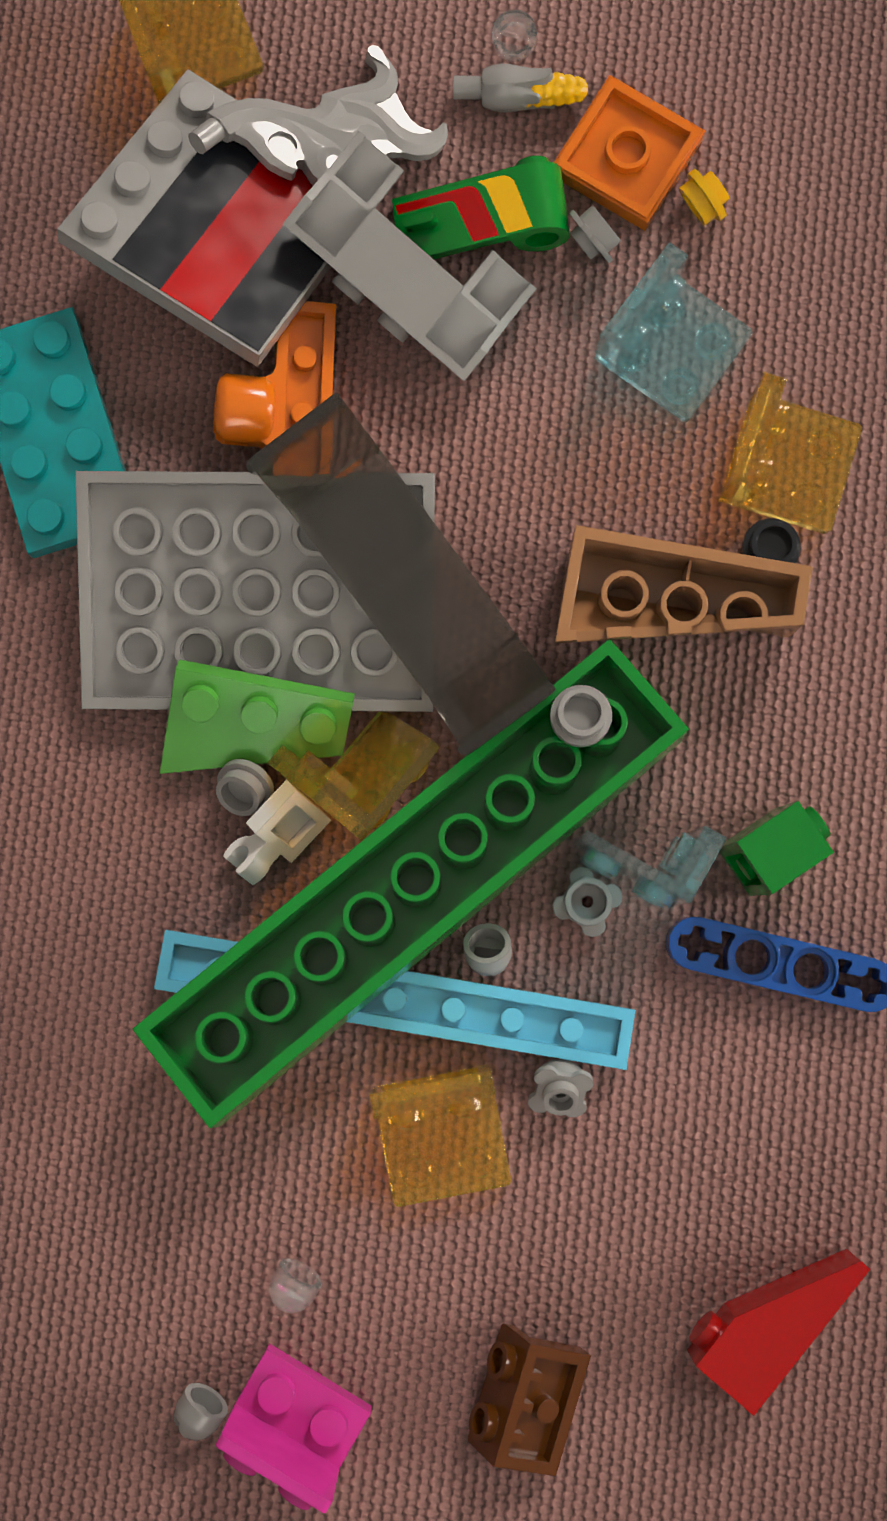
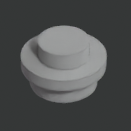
[550,685,612,747]
[216,759,274,816]

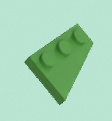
[160,659,355,774]

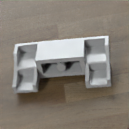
[283,130,537,381]

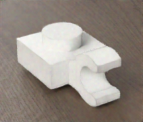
[223,779,331,885]

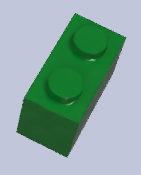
[717,801,834,896]

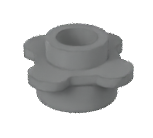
[569,205,621,263]
[552,867,622,937]
[528,1059,593,1117]

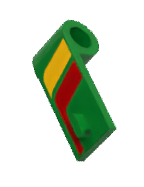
[392,156,570,260]

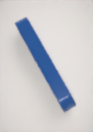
[665,917,887,1012]

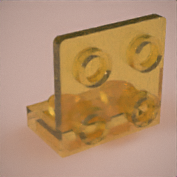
[119,0,264,104]
[718,372,862,534]
[268,711,439,841]
[369,1064,511,1207]

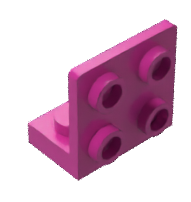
[215,1343,372,1513]

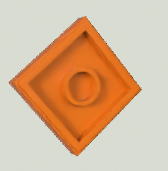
[553,75,706,231]

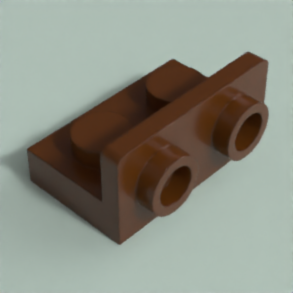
[468,1323,591,1476]

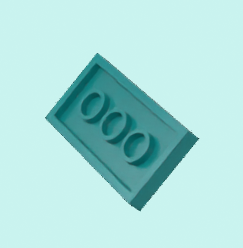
[0,307,126,559]

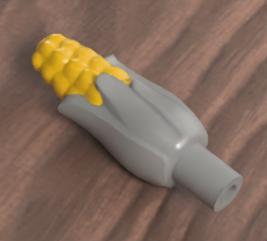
[453,63,588,112]

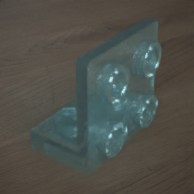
[594,242,753,422]
[573,826,727,909]

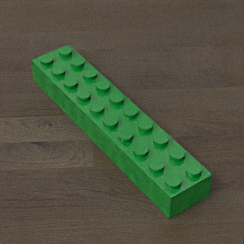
[132,639,689,1128]

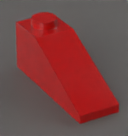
[687,1249,871,1416]

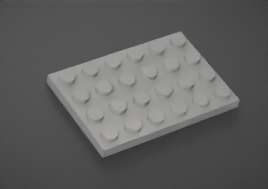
[76,471,435,712]

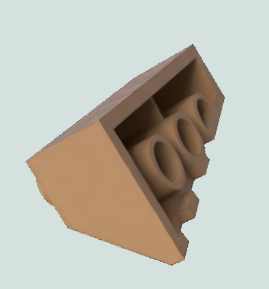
[555,525,813,644]

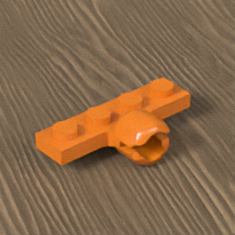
[213,301,336,473]

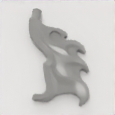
[188,45,448,185]

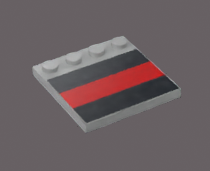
[57,69,331,367]

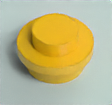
[678,168,730,226]

